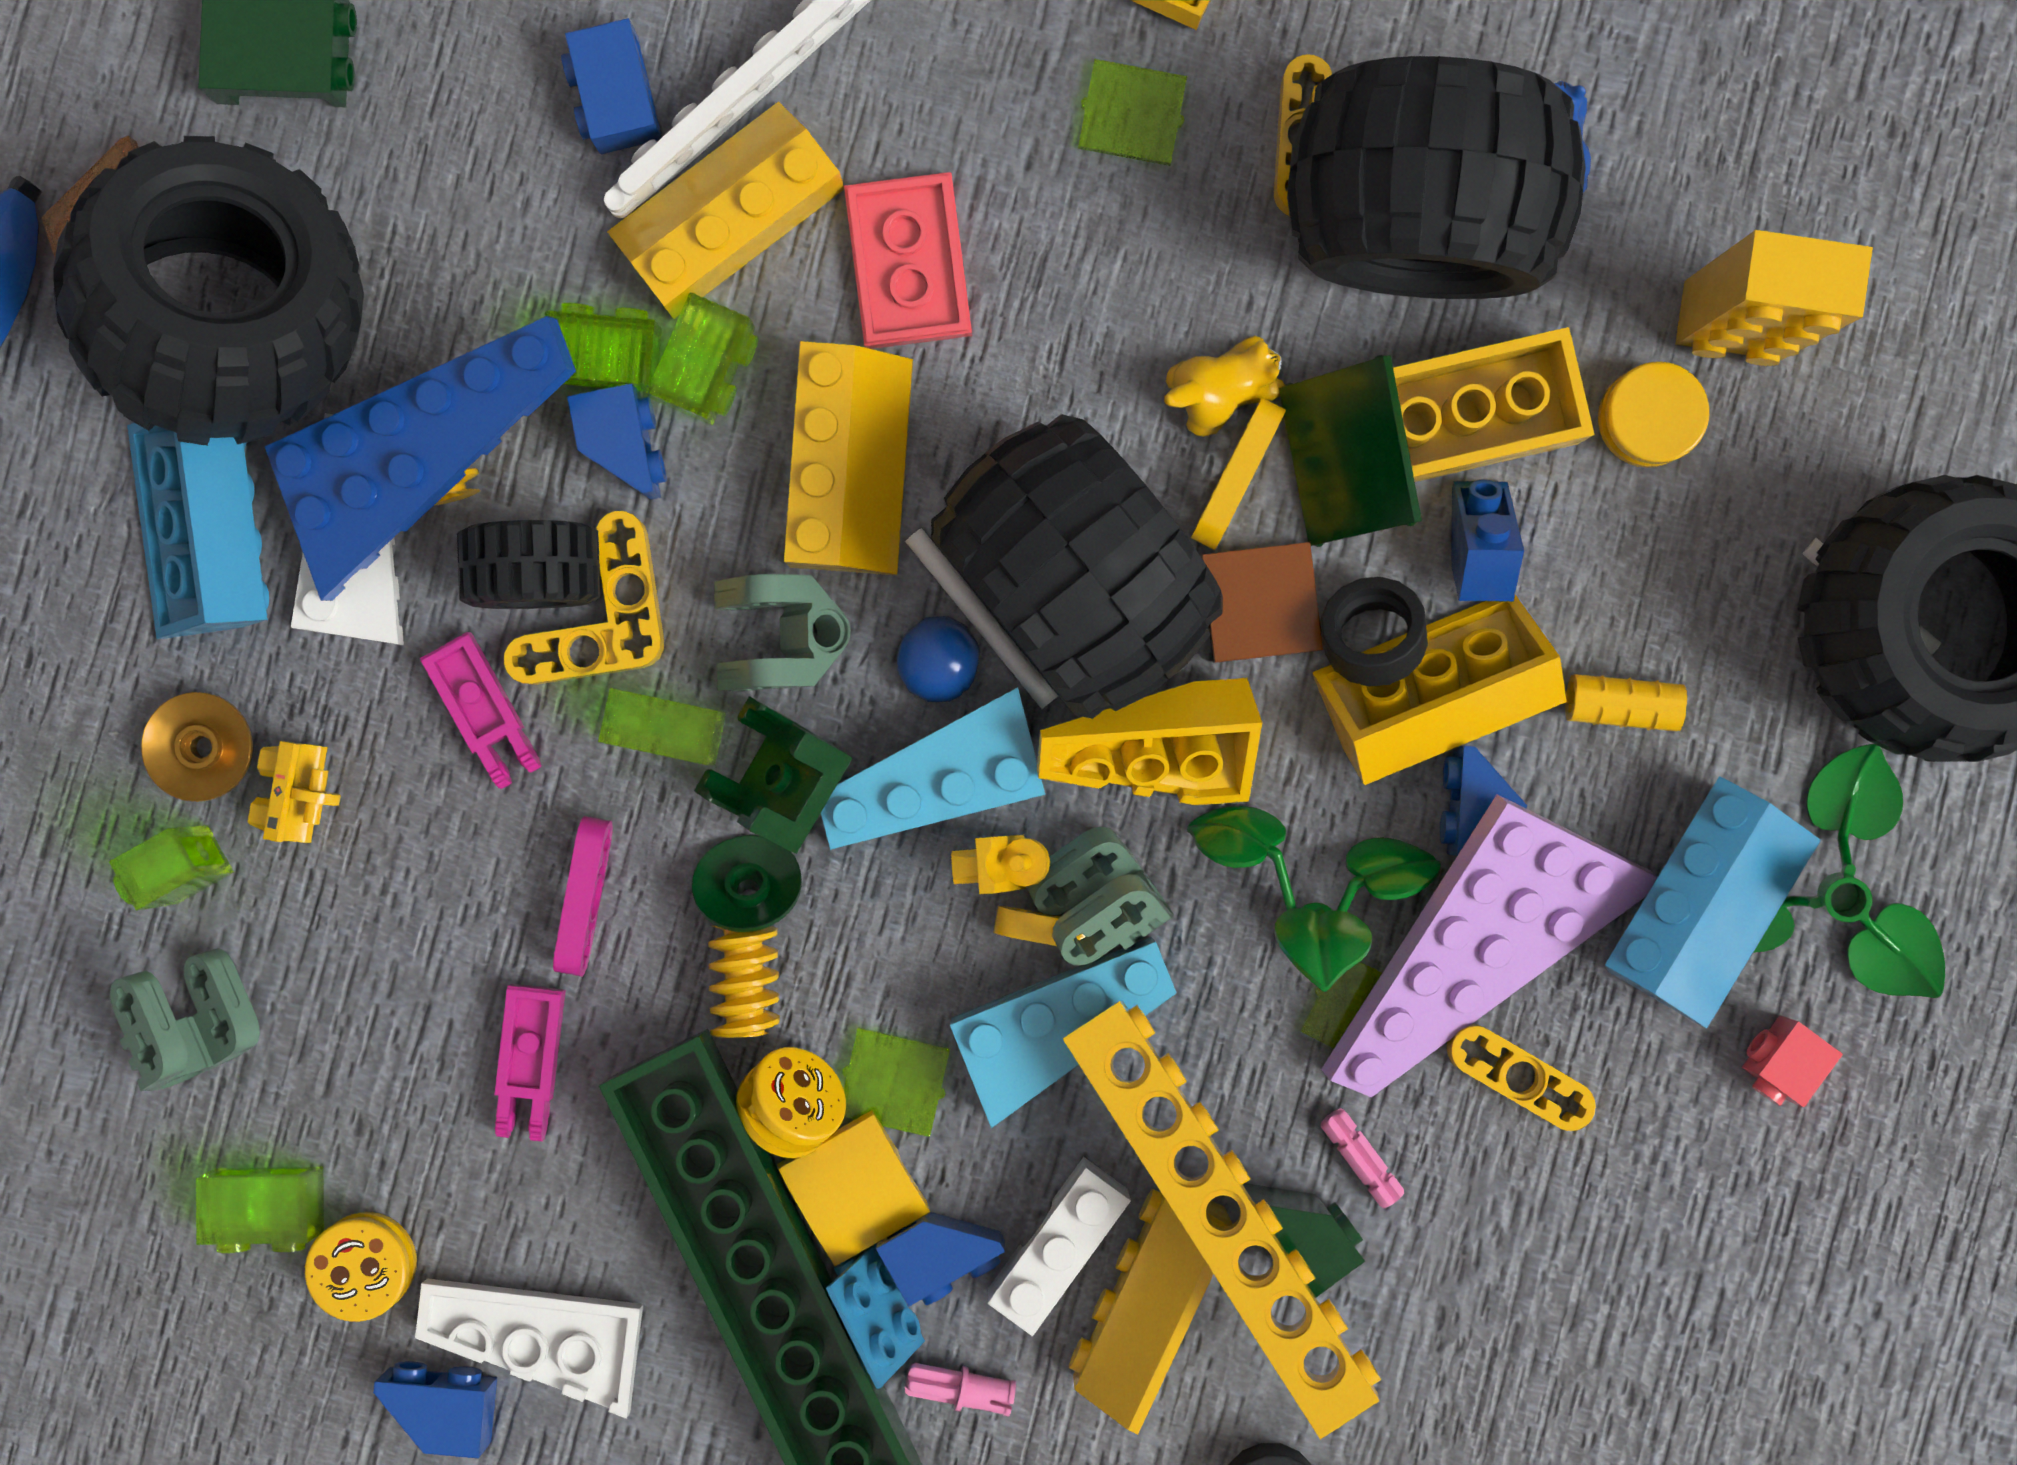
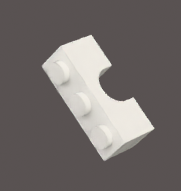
[988,1157,1131,1336]

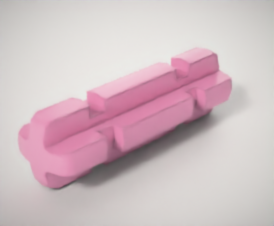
[1321,1108,1404,1208]

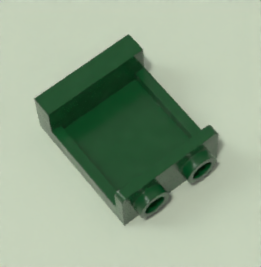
[198,0,357,108]

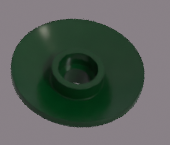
[692,835,802,932]

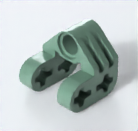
[714,574,851,691]
[1026,827,1174,966]
[110,948,260,1091]

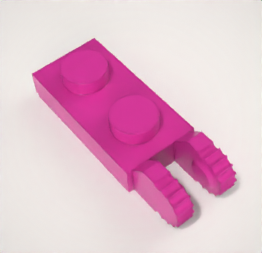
[420,632,542,790]
[494,984,566,1142]

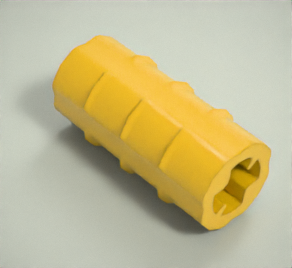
[1565,674,1687,731]

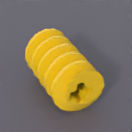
[708,925,780,1038]

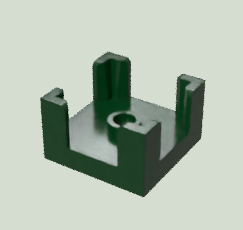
[694,696,853,854]

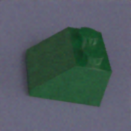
[1243,1183,1365,1297]

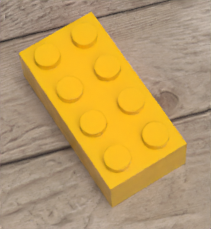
[1675,230,1873,366]
[1393,327,1595,482]

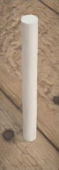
[905,528,1058,709]

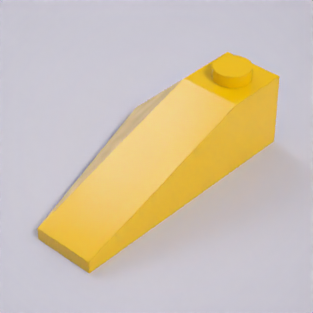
[1037,678,1262,805]

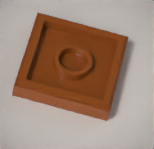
[1201,542,1323,663]

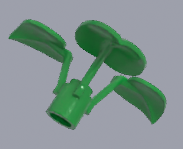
[1753,744,1945,998]
[1187,806,1441,992]

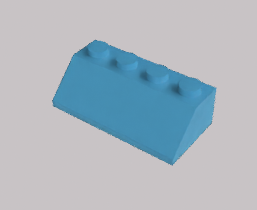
[127,422,269,639]
[1605,776,1821,1029]

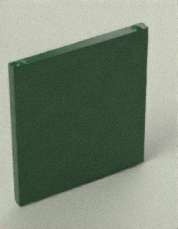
[1279,355,1422,547]

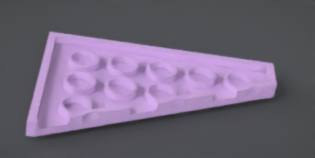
[1321,794,1658,1097]

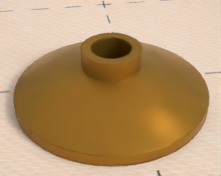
[141,692,253,802]

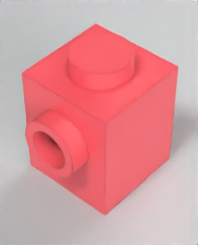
[1741,1016,1843,1108]

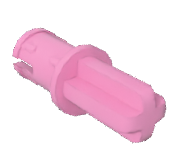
[905,1363,1016,1417]

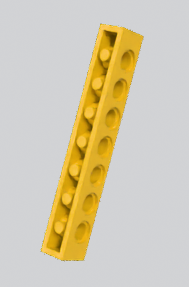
[1063,1001,1381,1440]

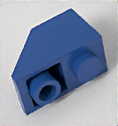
[567,383,667,500]
[1451,479,1524,601]
[1440,746,1527,856]
[876,1212,1005,1307]
[373,1361,497,1459]

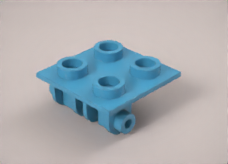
[826,1244,925,1389]

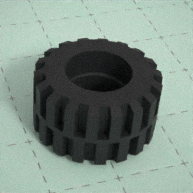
[457,520,601,609]

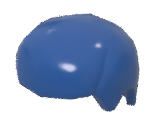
[897,616,980,702]

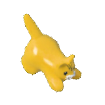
[1164,335,1285,437]

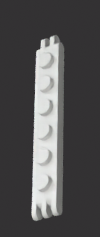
[604,0,871,218]

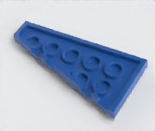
[265,316,576,601]

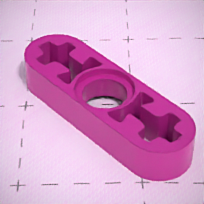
[553,816,613,977]

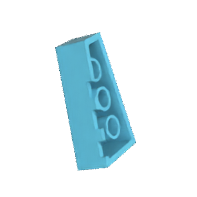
[821,687,1045,850]
[950,937,1177,1128]

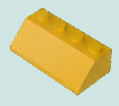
[607,101,844,319]
[784,341,913,575]
[1313,595,1567,785]
[1068,1189,1233,1435]

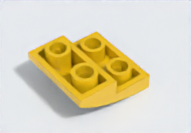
[777,1110,930,1266]

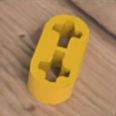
[993,906,1085,946]

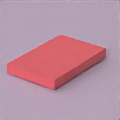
[844,172,972,349]

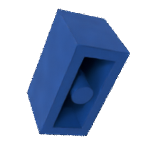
[561,18,662,155]

